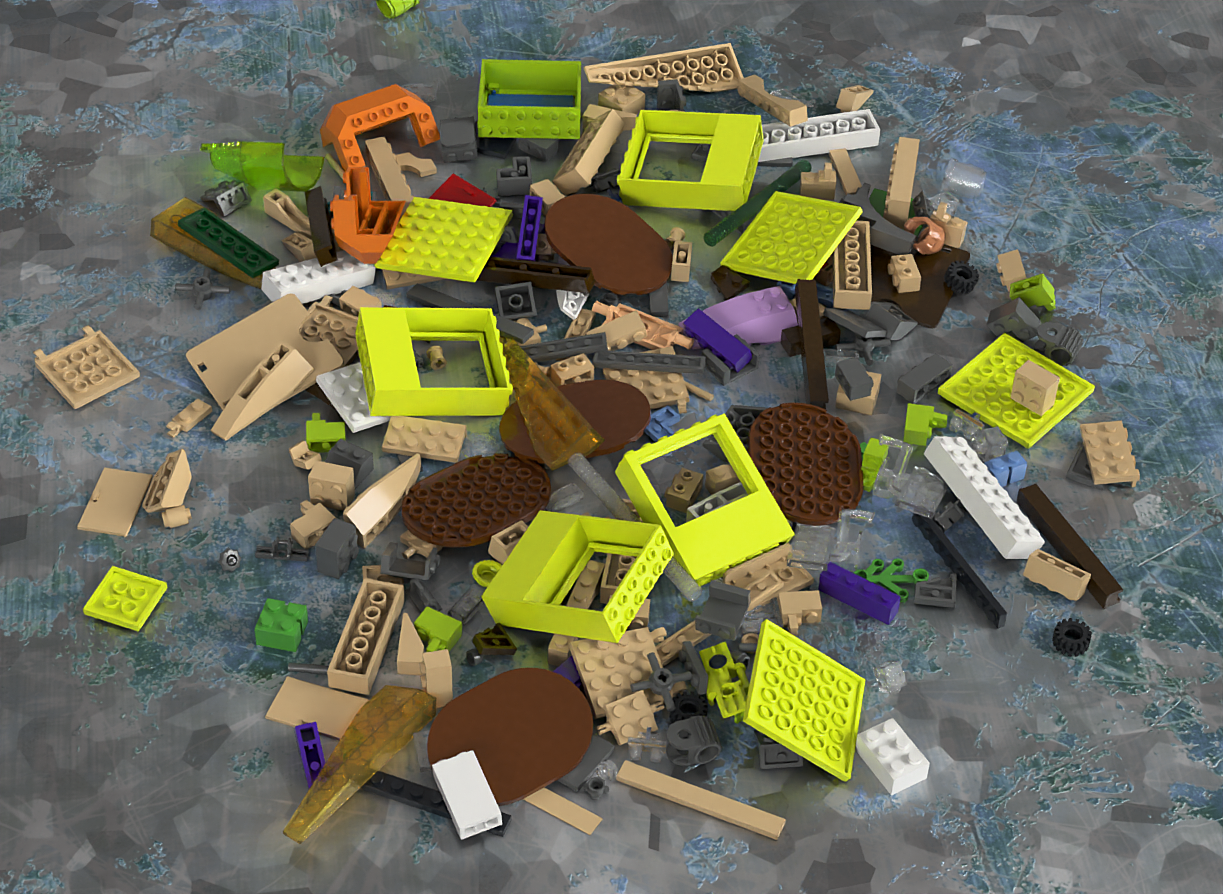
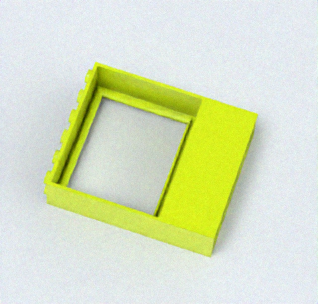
[617,110,764,212]
[355,307,513,416]
[615,413,795,594]
[481,510,674,643]

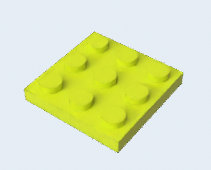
[83,566,168,632]

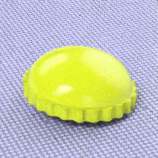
[472,560,502,587]

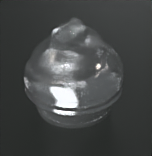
[596,760,618,781]

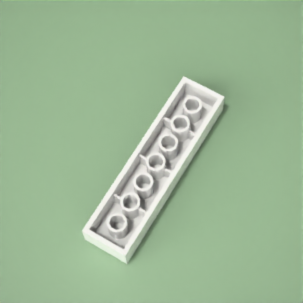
[758,109,880,162]
[924,436,1045,559]

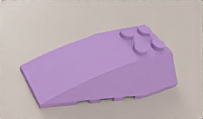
[678,286,798,350]

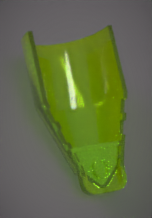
[200,141,325,192]

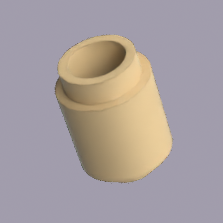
[161,505,192,528]

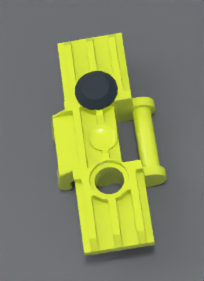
[699,641,750,718]

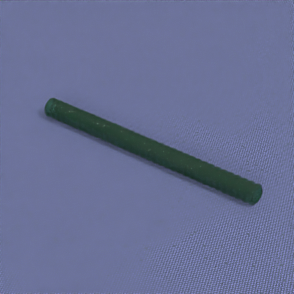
[703,159,812,247]

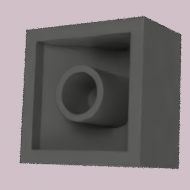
[495,282,537,320]
[864,302,918,341]
[325,439,374,489]

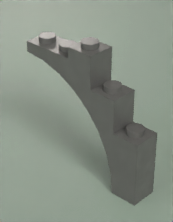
[839,183,916,255]

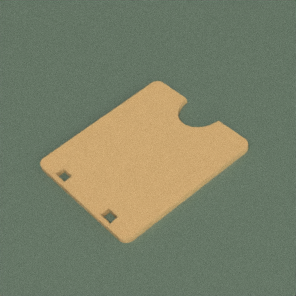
[186,294,344,411]

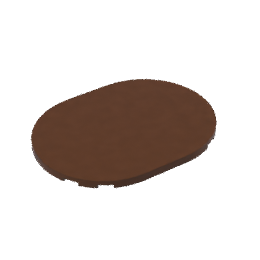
[544,194,673,295]
[499,379,651,464]
[747,402,864,526]
[401,453,551,547]
[427,667,593,806]

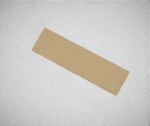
[523,787,603,835]

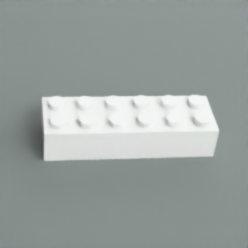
[261,251,376,304]

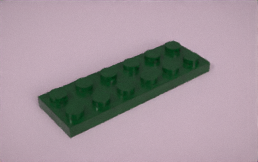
[178,207,279,279]

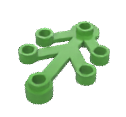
[854,558,929,602]

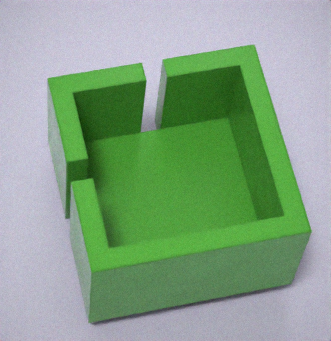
[254,598,308,652]

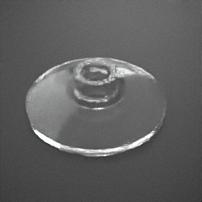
[461,432,499,458]

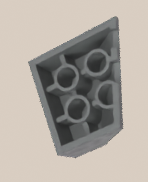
[703,405,768,462]

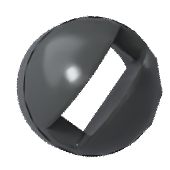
[466,648,484,666]

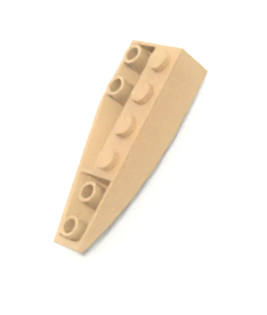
[211,341,314,441]
[343,453,421,549]

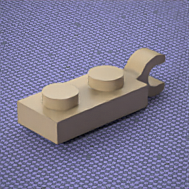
[166,398,212,438]

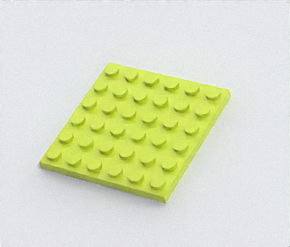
[720,191,862,284]
[374,197,513,283]
[937,333,1095,449]
[743,619,865,782]

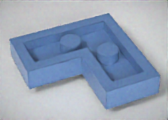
[644,405,680,442]

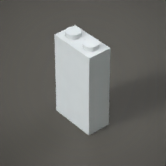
[432,750,502,840]

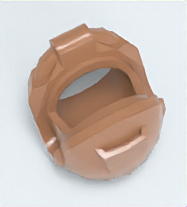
[904,216,945,255]

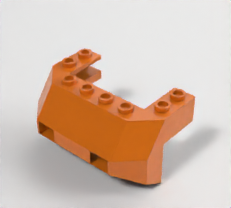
[320,84,440,172]
[330,167,406,264]

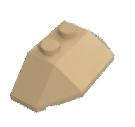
[142,448,192,513]

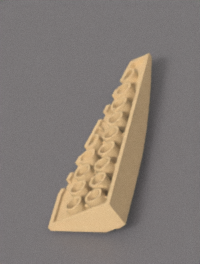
[584,43,744,92]

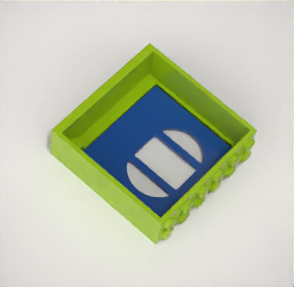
[478,59,581,139]

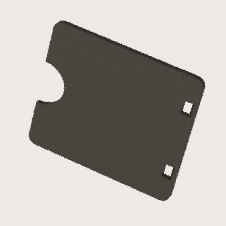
[870,237,970,329]

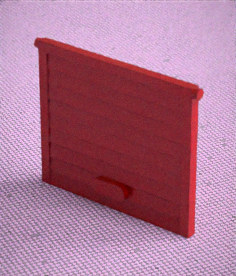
[428,173,496,207]

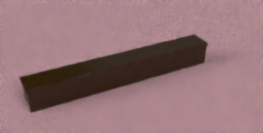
[305,186,338,267]
[477,256,596,293]
[795,279,829,410]
[1016,484,1123,609]

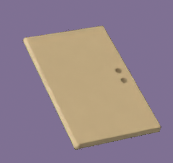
[77,467,153,537]
[265,676,370,743]

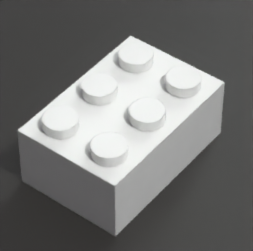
[855,718,930,795]

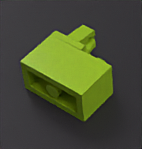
[1010,273,1056,311]
[903,403,948,446]
[306,413,346,453]
[861,437,889,492]
[414,606,462,652]

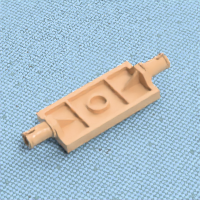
[592,301,694,350]

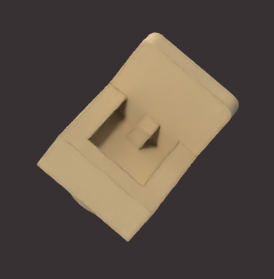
[289,440,322,469]

